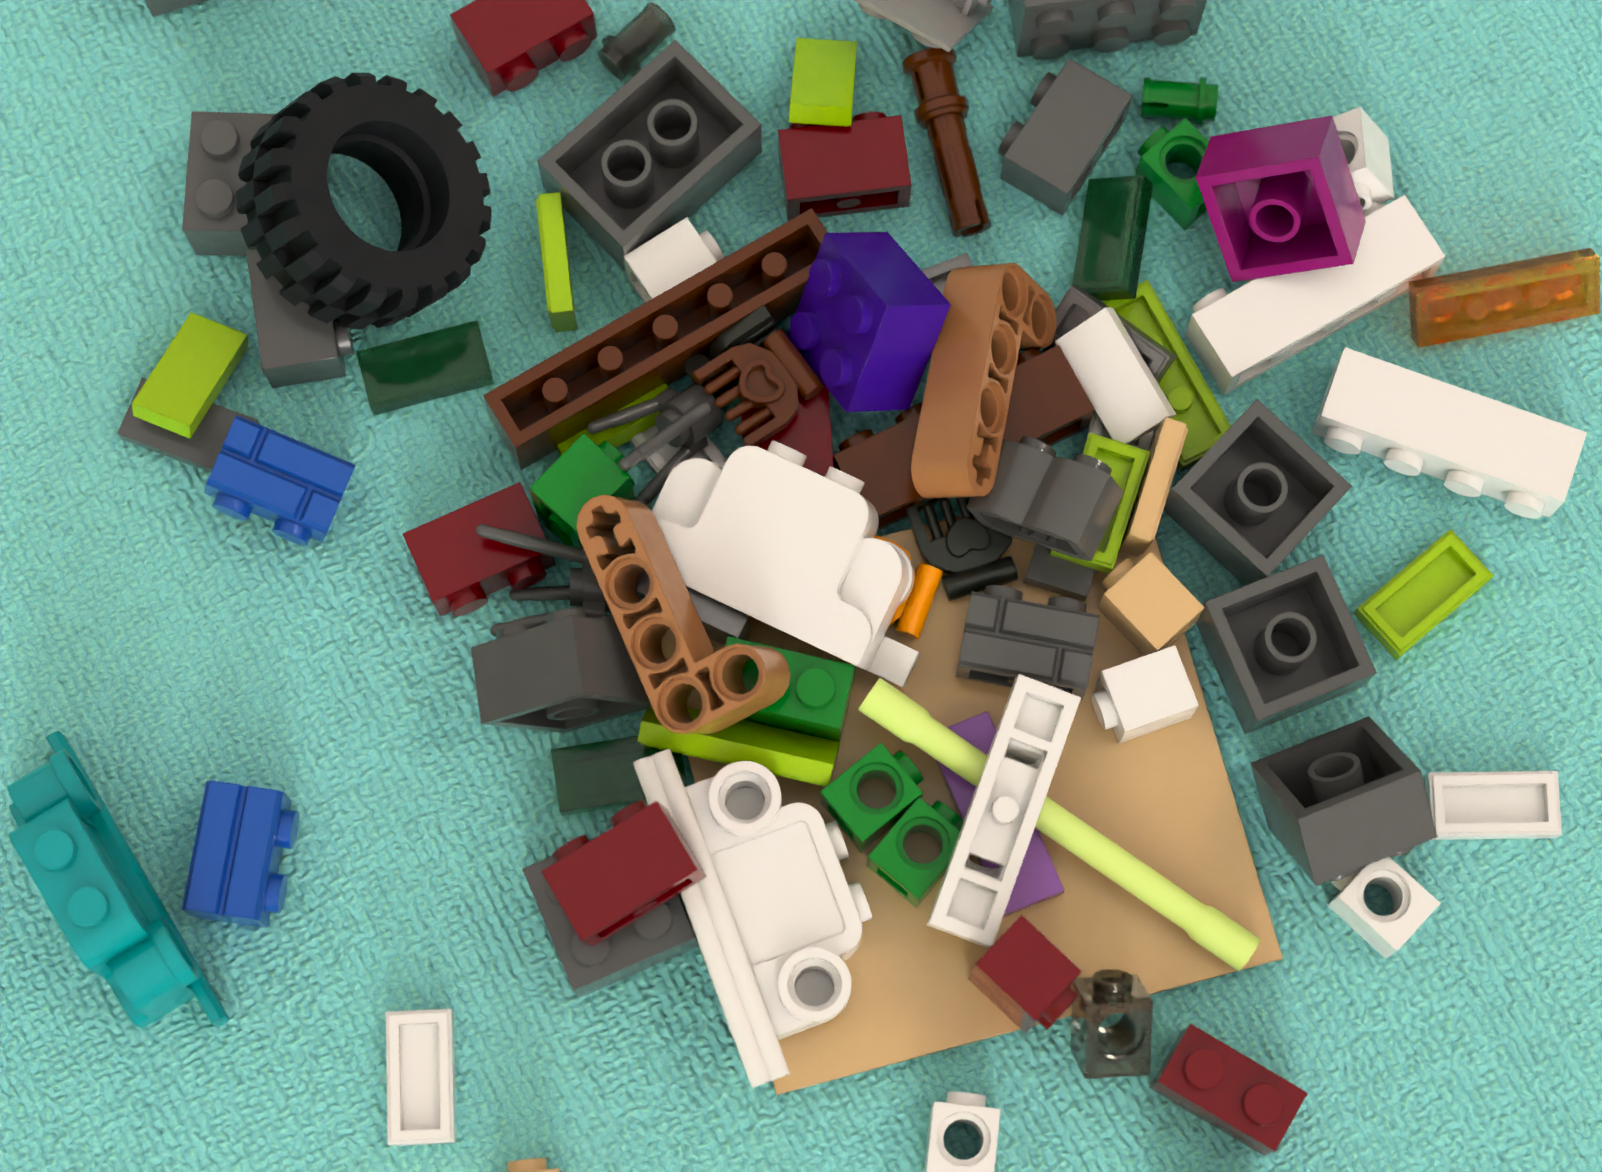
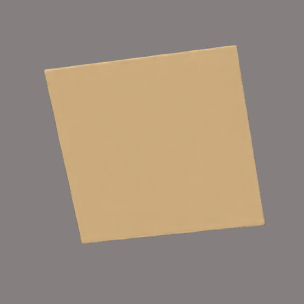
[661,515,1283,1095]

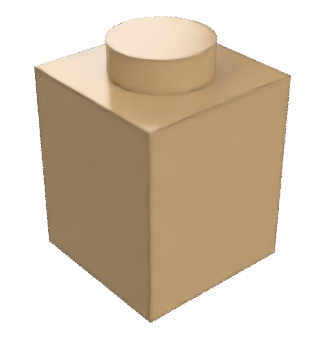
[1098,552,1205,656]

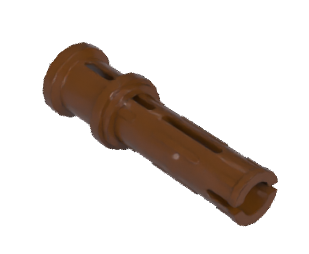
[902,48,991,237]

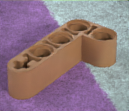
[911,263,1057,499]
[576,495,790,734]

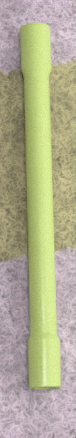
[858,678,1260,971]

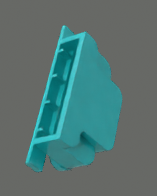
[7,731,230,1029]

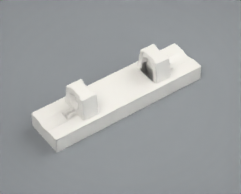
[926,674,1081,948]

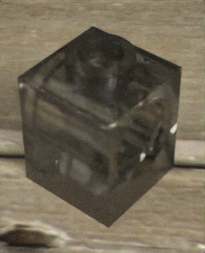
[1070,969,1153,1079]

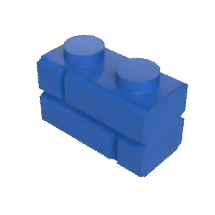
[204,415,355,546]
[182,780,299,928]

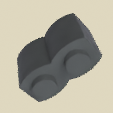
[967,436,1124,561]

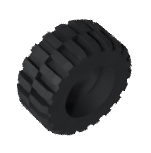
[236,72,492,329]

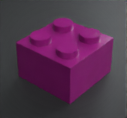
[1196,115,1366,282]

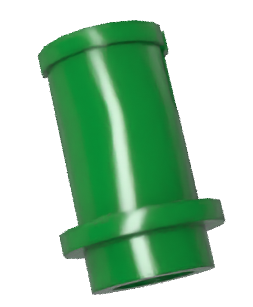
[1141,77,1218,127]

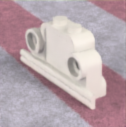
[614,440,920,688]
[633,749,872,1088]

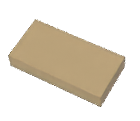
[1119,417,1188,557]

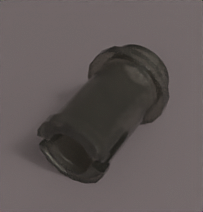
[598,2,676,80]

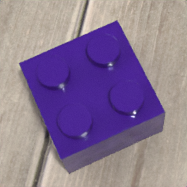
[787,232,951,412]

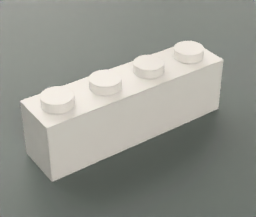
[1185,195,1445,395]
[1311,347,1587,519]

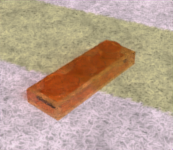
[1409,248,1600,348]

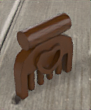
[693,329,825,446]

